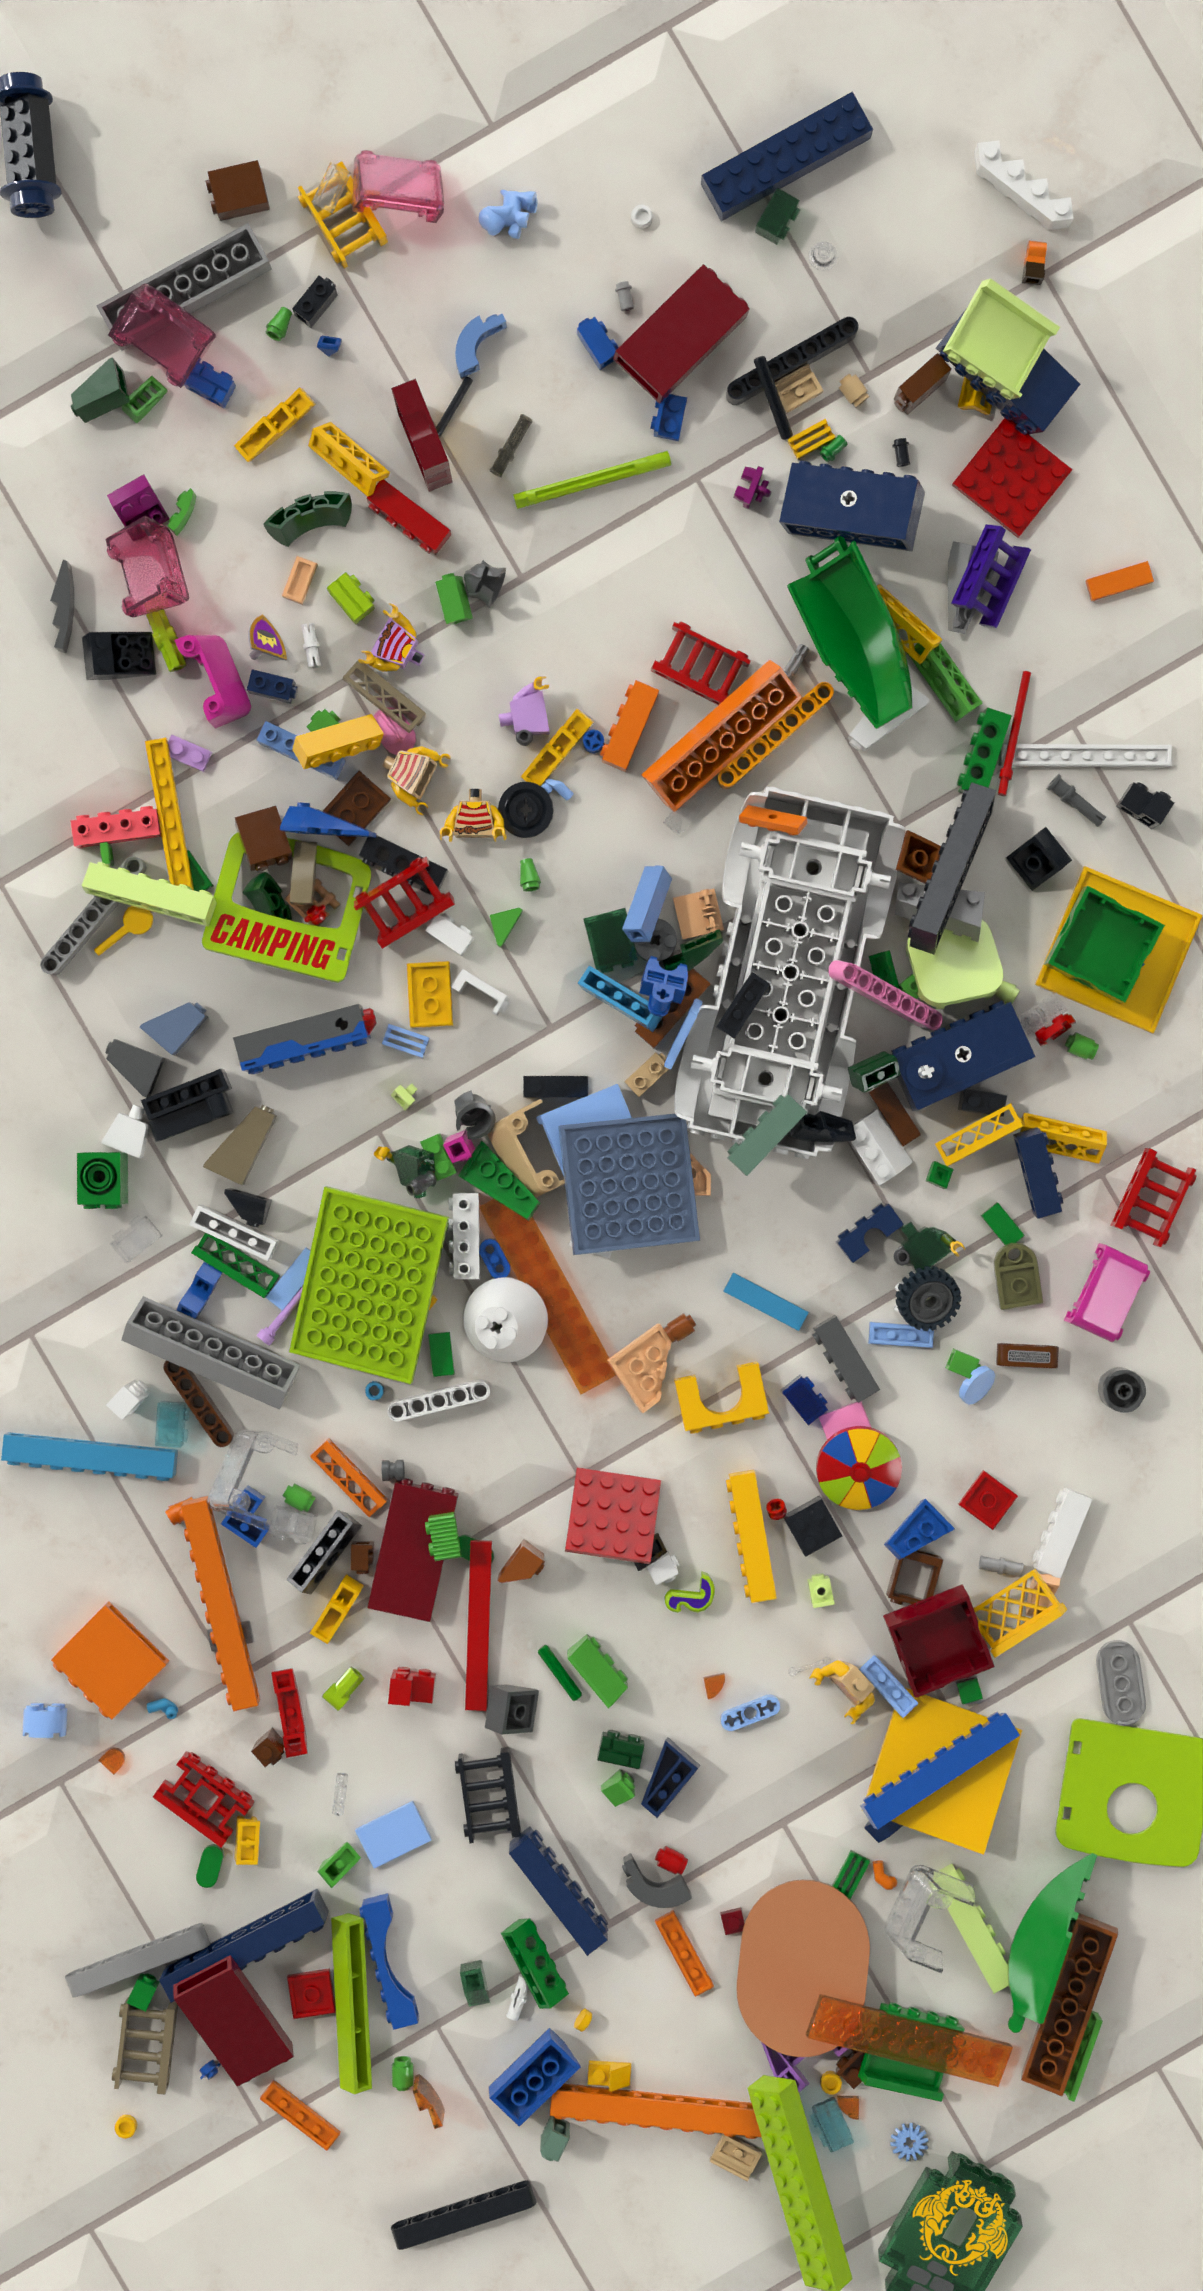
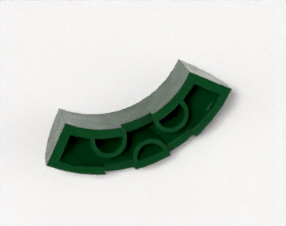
[263,491,352,547]
[242,872,292,921]

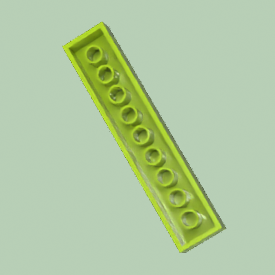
[747,2075,853,2291]

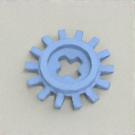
[890,2123,929,2162]

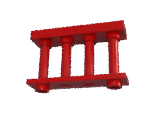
[651,621,751,705]
[354,856,455,949]
[1110,1148,1197,1247]

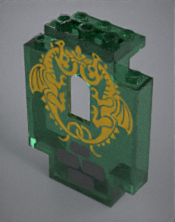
[878,2151,1023,2291]

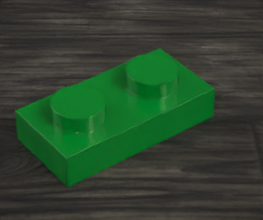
[868,950,900,989]

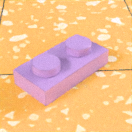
[168,734,212,772]

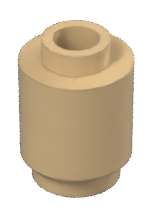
[839,374,870,407]

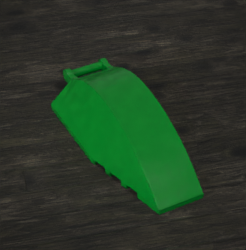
[787,536,913,729]
[1008,1853,1097,2033]

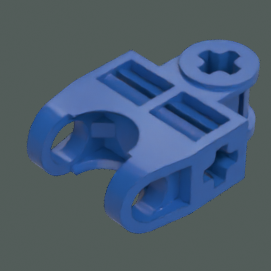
[639,956,688,1017]

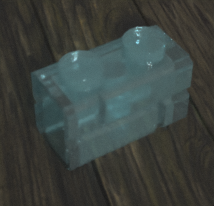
[810,2097,854,2152]

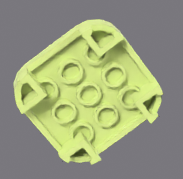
[906,920,1003,1009]

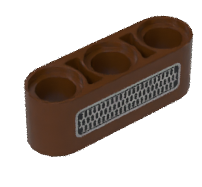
[996,1343,1059,1368]

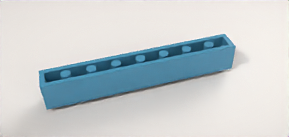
[1,1432,178,1481]

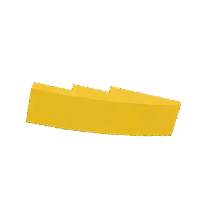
[234,387,316,462]
[521,708,594,786]

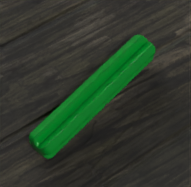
[538,1645,582,1701]

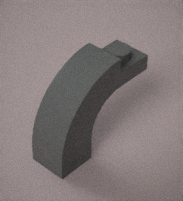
[622,1853,692,1908]

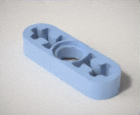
[721,1694,780,1731]

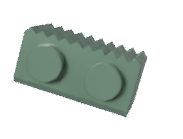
[540,2116,570,2162]

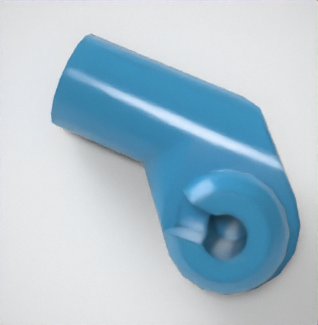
[147,1698,178,1719]

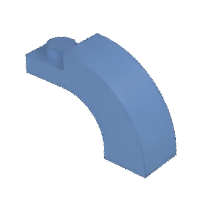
[455,314,507,379]

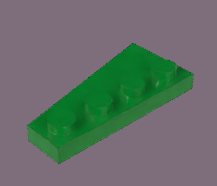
[458,1140,541,1221]

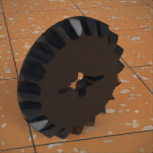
[498,782,554,838]

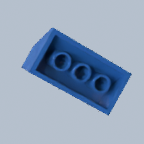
[489,2028,581,2127]

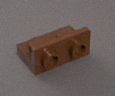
[836,2039,869,2089]

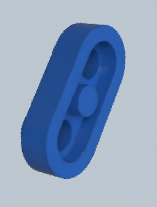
[479,1239,511,1279]

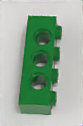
[957,707,1012,793]
[501,1918,569,2009]

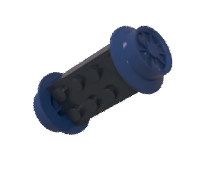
[0,72,62,218]

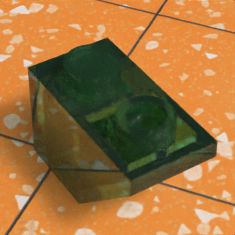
[460,1960,490,2007]

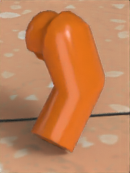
[873,1860,897,1890]

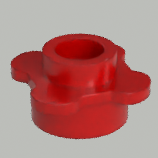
[304,904,326,925]

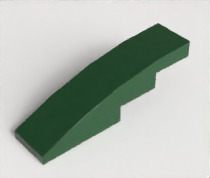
[663,929,724,971]

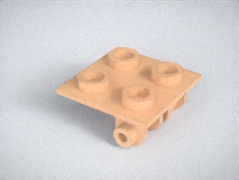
[673,889,724,940]

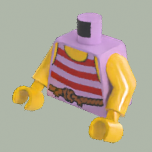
[358,603,425,672]

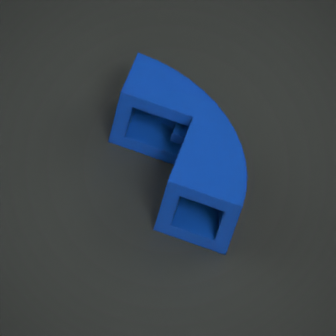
[176,1262,222,1319]

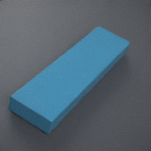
[723,1273,809,1331]

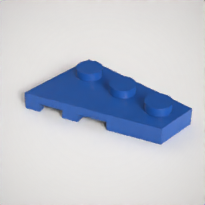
[884,1499,955,1560]

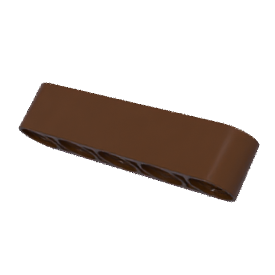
[163,1360,234,1447]

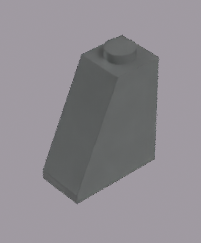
[105,1039,165,1098]

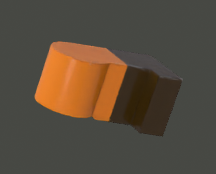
[1022,240,1047,285]

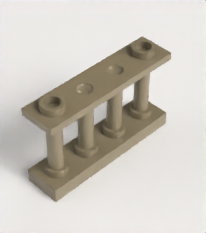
[112,1997,178,2095]

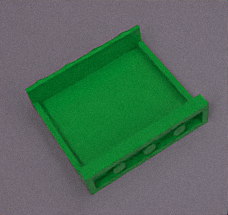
[858,2002,965,2102]

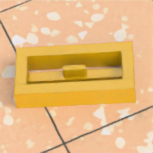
[787,419,836,460]

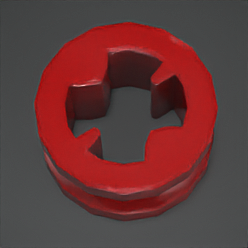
[766,1499,787,1520]

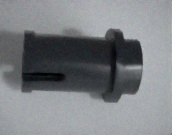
[892,438,910,467]

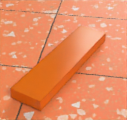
[655,1910,714,1997]
[260,2080,341,2151]

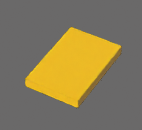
[407,961,453,1028]

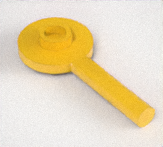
[94,906,153,956]

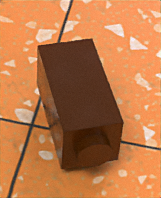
[251,1727,285,1767]

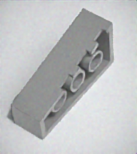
[895,882,985,942]

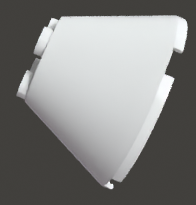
[463,1277,548,1362]

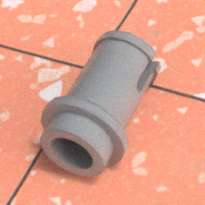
[615,281,634,311]

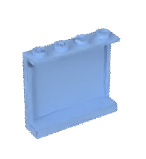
[536,1084,632,1187]

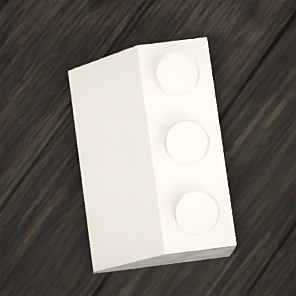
[848,1109,912,1186]

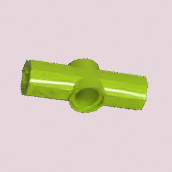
[145,605,187,672]

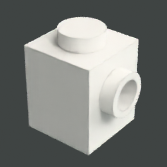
[647,1551,680,1585]

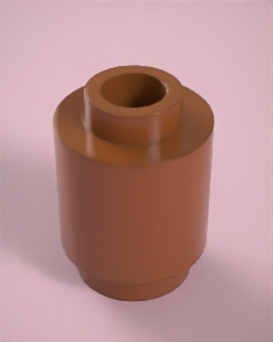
[664,1313,696,1343]

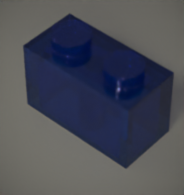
[780,1375,828,1426]

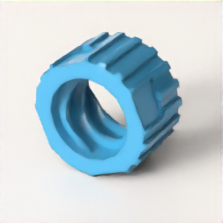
[365,1381,385,1400]

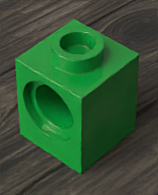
[126,1973,160,2012]

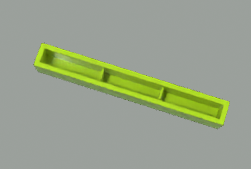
[331,1913,372,2095]

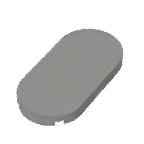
[1096,1640,1146,1726]

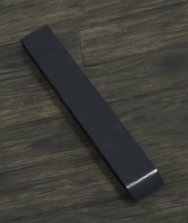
[726,317,859,405]
[390,2180,537,2250]

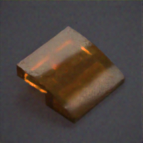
[413,2074,445,2129]

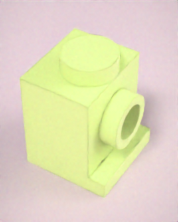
[807,1573,835,1608]

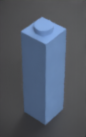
[622,865,672,942]

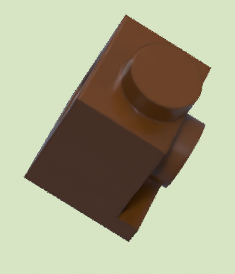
[351,1541,374,1574]

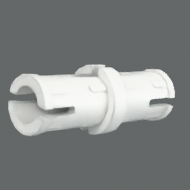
[301,623,322,669]
[506,1974,529,2021]

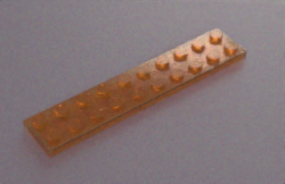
[479,1199,616,1394]
[805,1994,1013,2087]

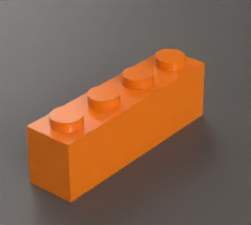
[600,680,659,772]

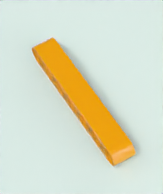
[717,682,834,789]

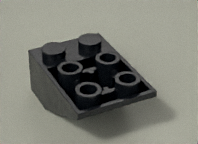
[82,632,156,680]

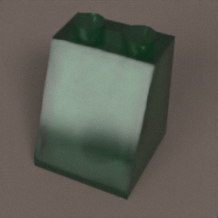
[583,908,638,974]

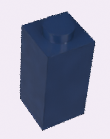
[247,669,298,704]

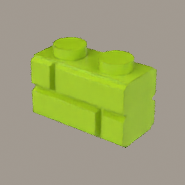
[326,572,375,625]

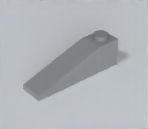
[948,541,999,634]

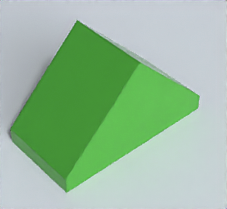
[490,908,523,948]

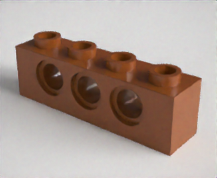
[634,968,711,1049]

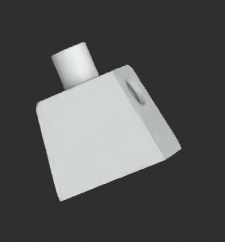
[101,1104,150,1158]

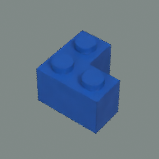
[221,1485,271,1548]

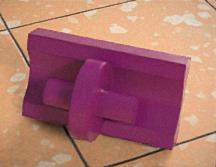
[733,466,772,509]

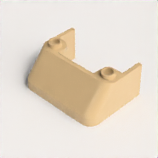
[488,1099,565,1198]

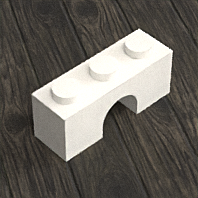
[106,1380,150,1420]

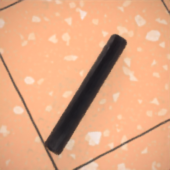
[754,356,793,440]

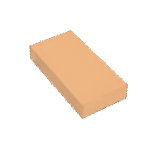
[282,556,318,605]

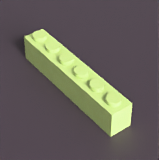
[82,862,217,927]
[930,1864,1009,1994]

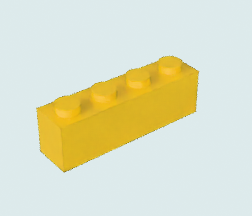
[292,714,384,769]

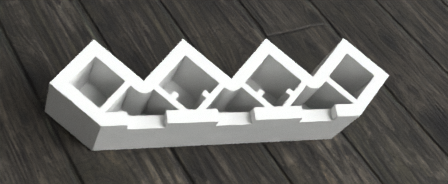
[974,140,1073,230]

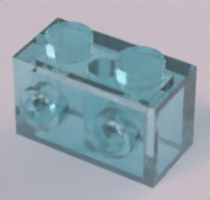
[155,1401,190,1448]

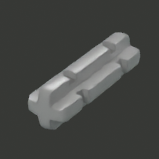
[784,644,809,680]

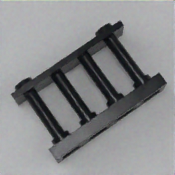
[455,1747,521,1844]

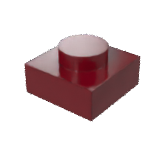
[720,1907,745,1935]

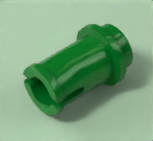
[820,435,848,462]

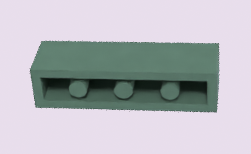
[727,1094,807,1176]

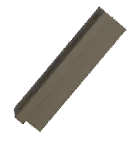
[343,661,426,733]

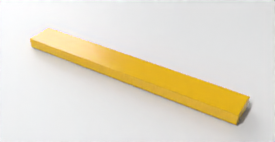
[145,737,194,890]

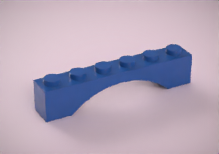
[359,1893,419,2030]

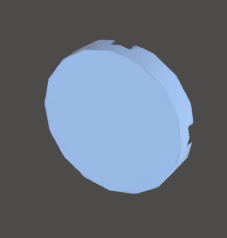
[959,1366,995,1405]

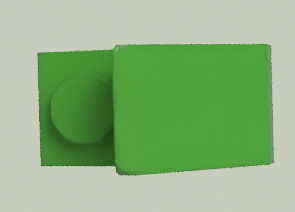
[317,1842,361,1888]

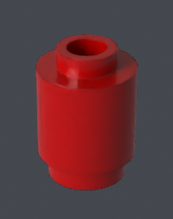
[655,1846,688,1875]

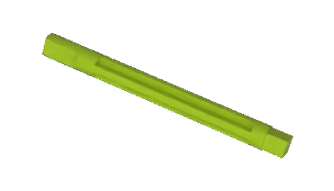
[513,451,672,509]

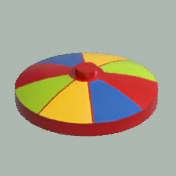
[816,1426,902,1510]

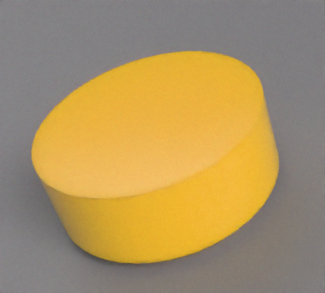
[574,2008,593,2032]
[820,2071,842,2095]
[115,2115,137,2139]

